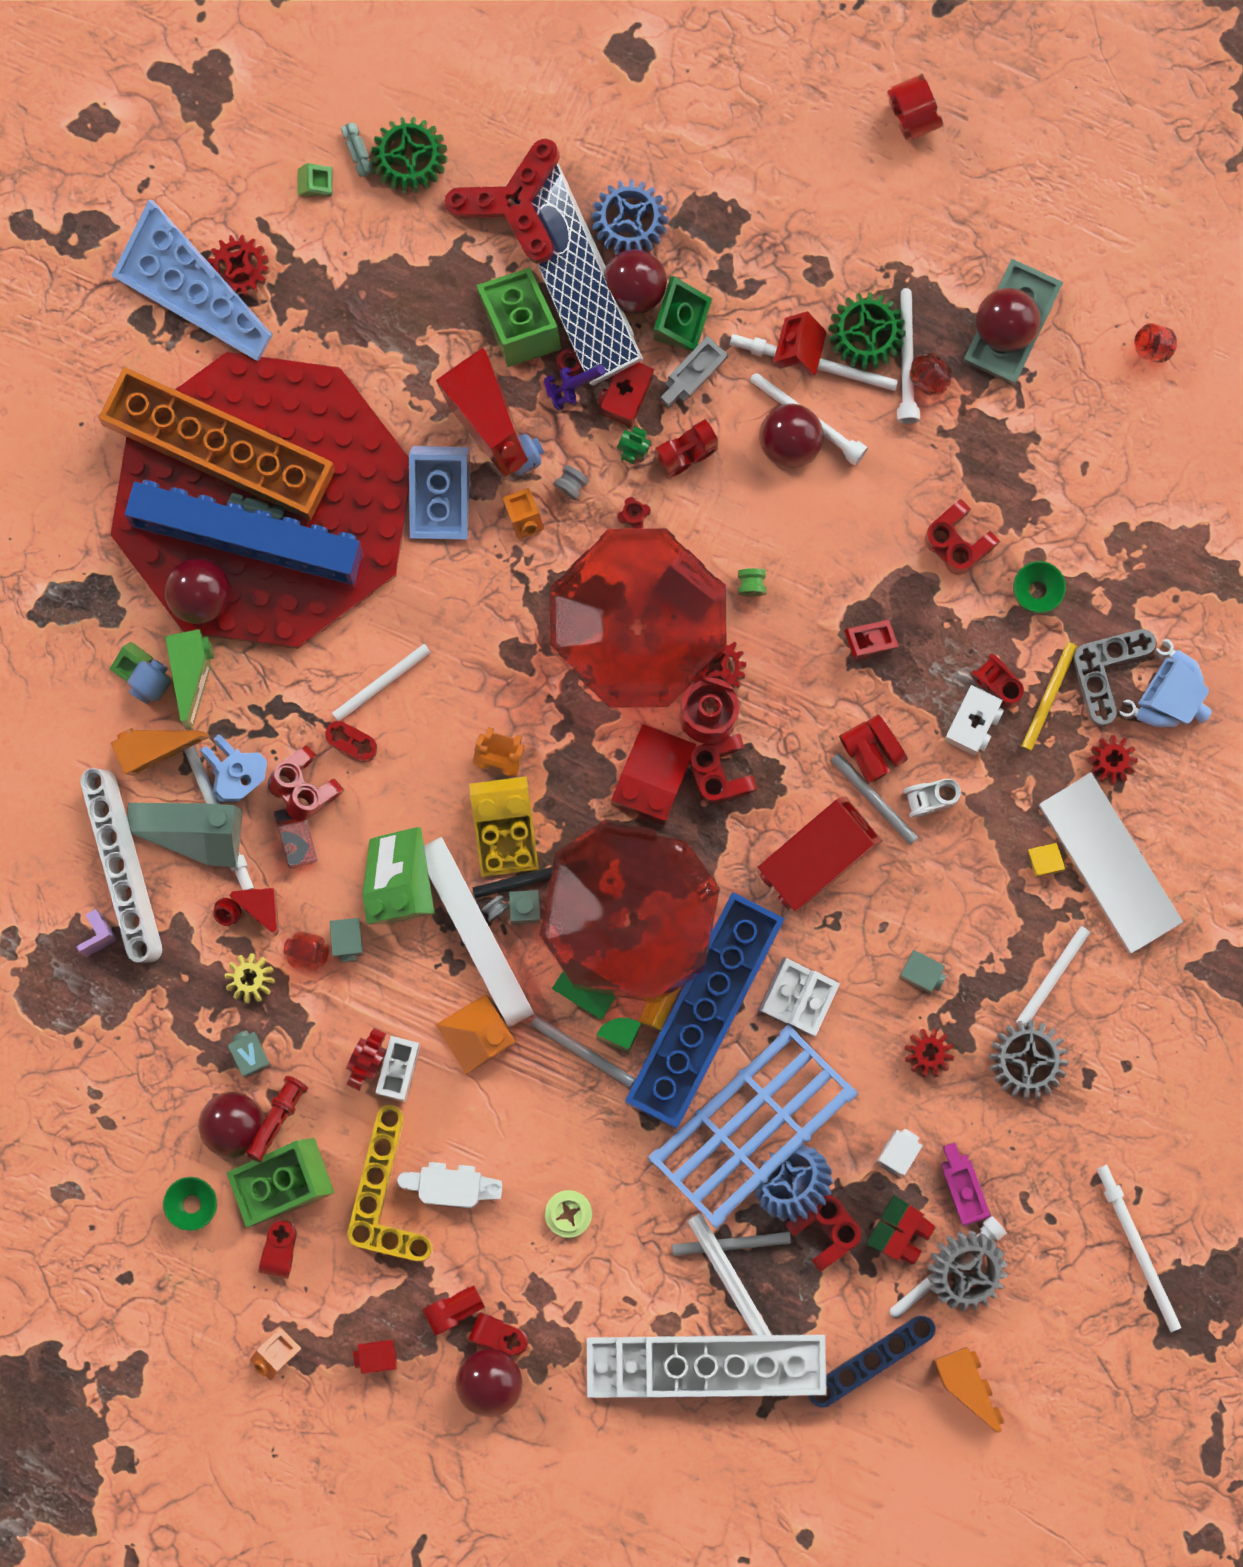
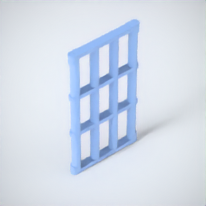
[648,1024,858,1229]

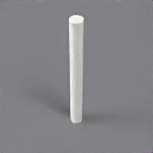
[332,644,431,721]
[1016,926,1090,1028]

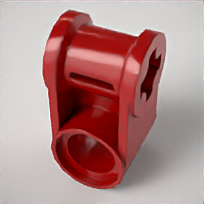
[970,653,1024,708]
[259,1220,297,1279]
[469,1312,528,1355]

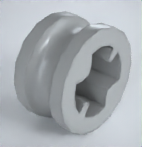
[481,895,510,922]

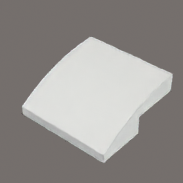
[759,958,840,1037]

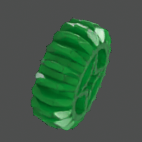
[371,116,448,193]
[828,292,906,370]

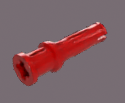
[245,1076,308,1163]

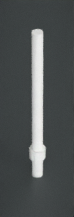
[730,334,898,391]
[184,729,254,890]
[1096,1165,1181,1332]

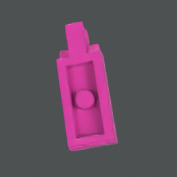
[941,1143,991,1227]

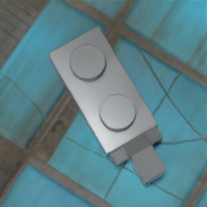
[660,336,728,409]

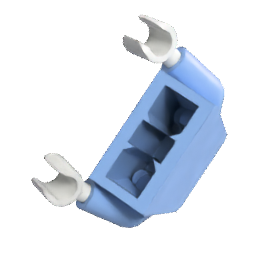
[1119,639,1212,727]

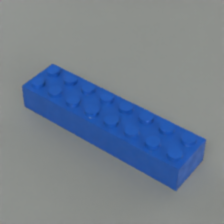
[124,480,363,586]
[625,892,785,1130]

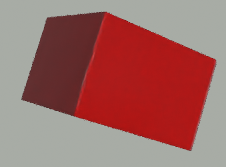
[229,888,279,936]

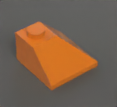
[436,994,516,1075]

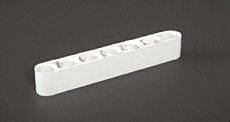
[80,768,162,963]
[424,837,534,1028]

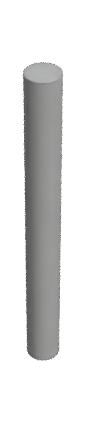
[830,753,918,845]
[530,1016,636,1088]
[672,1232,791,1256]

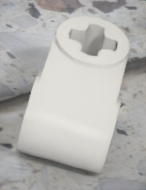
[903,779,961,818]

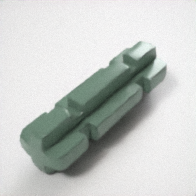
[341,122,374,177]
[228,493,285,520]

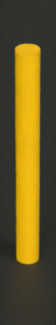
[1021,642,1078,751]

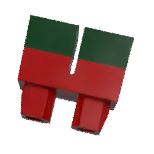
[865,1195,936,1265]

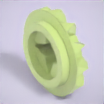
[545,1190,592,1238]

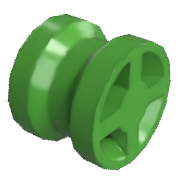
[738,568,766,596]

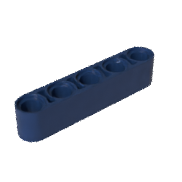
[808,1316,935,1407]

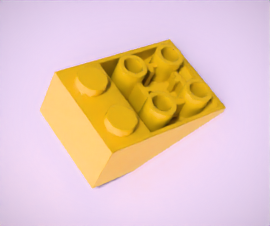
[469,776,539,877]

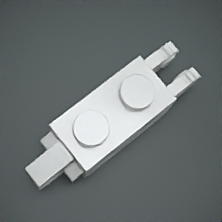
[397,1162,503,1208]

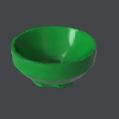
[1013,561,1066,614]
[163,1177,217,1231]

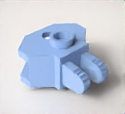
[200,734,268,803]

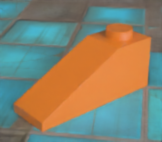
[111,728,209,776]

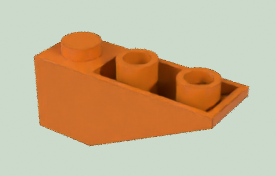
[933,1347,1004,1433]

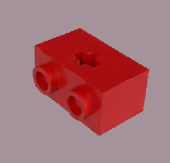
[597,362,654,427]

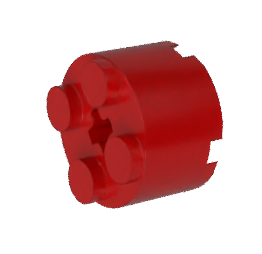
[887,73,944,140]
[679,678,740,744]

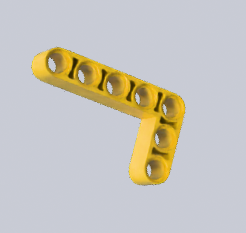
[348,1105,433,1262]

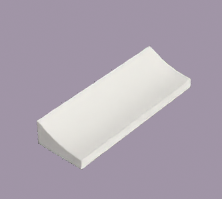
[1038,772,1183,954]

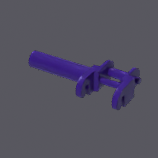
[544,364,605,411]

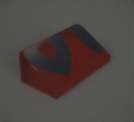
[273,809,318,869]

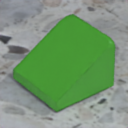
[298,163,332,196]
[110,642,153,682]

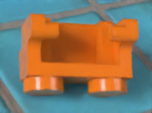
[473,727,525,776]

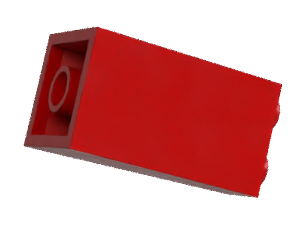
[436,347,528,477]
[758,796,883,912]

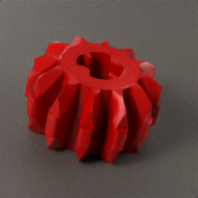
[1087,735,1138,786]
[904,1028,954,1078]

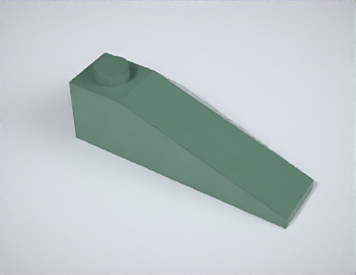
[127,803,243,868]

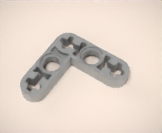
[1073,629,1156,727]

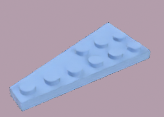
[111,200,273,361]

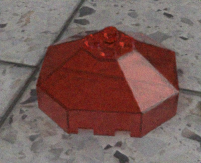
[550,528,727,708]
[539,820,720,1003]

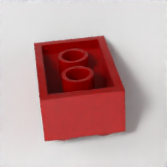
[611,724,697,825]

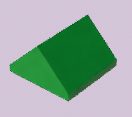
[653,276,712,351]

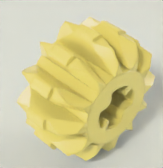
[225,953,275,1004]

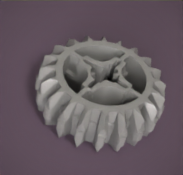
[988,1020,1069,1100]
[927,1231,1007,1311]

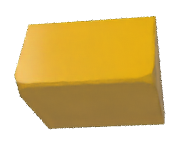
[1028,843,1065,878]

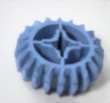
[591,179,668,255]
[755,1144,834,1222]

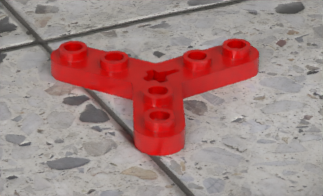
[444,138,560,264]

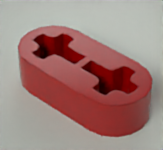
[866,714,908,768]
[325,721,378,762]

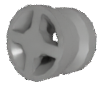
[553,465,589,500]

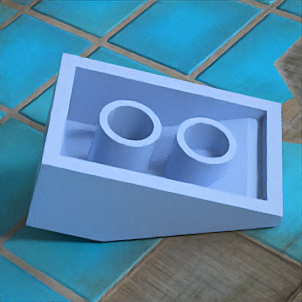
[409,446,470,540]

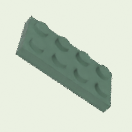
[963,259,1064,386]

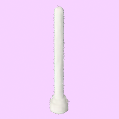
[897,288,920,424]
[750,373,868,466]
[889,1215,1007,1318]

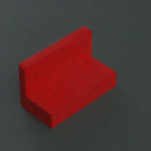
[773,311,827,376]

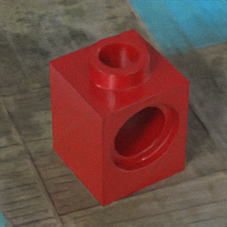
[353,1339,398,1374]

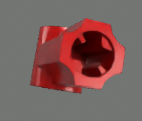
[839,722,890,784]
[422,1285,486,1336]

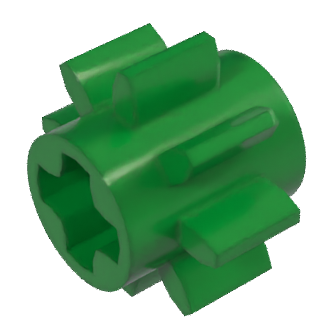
[617,426,652,464]

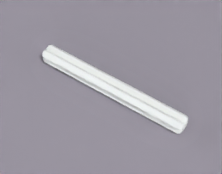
[688,1214,772,1336]

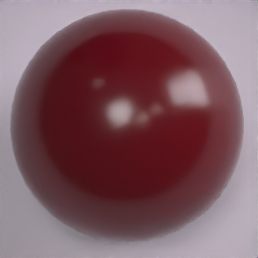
[604,249,667,314]
[976,288,1041,353]
[759,404,824,468]
[165,558,230,624]
[198,1092,264,1158]
[455,1349,523,1417]

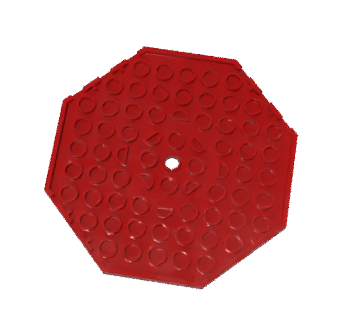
[110,352,409,649]

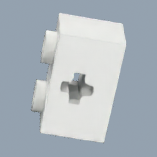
[944,685,1004,756]
[376,1036,421,1102]
[875,1129,923,1178]

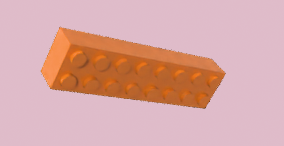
[98,366,335,521]

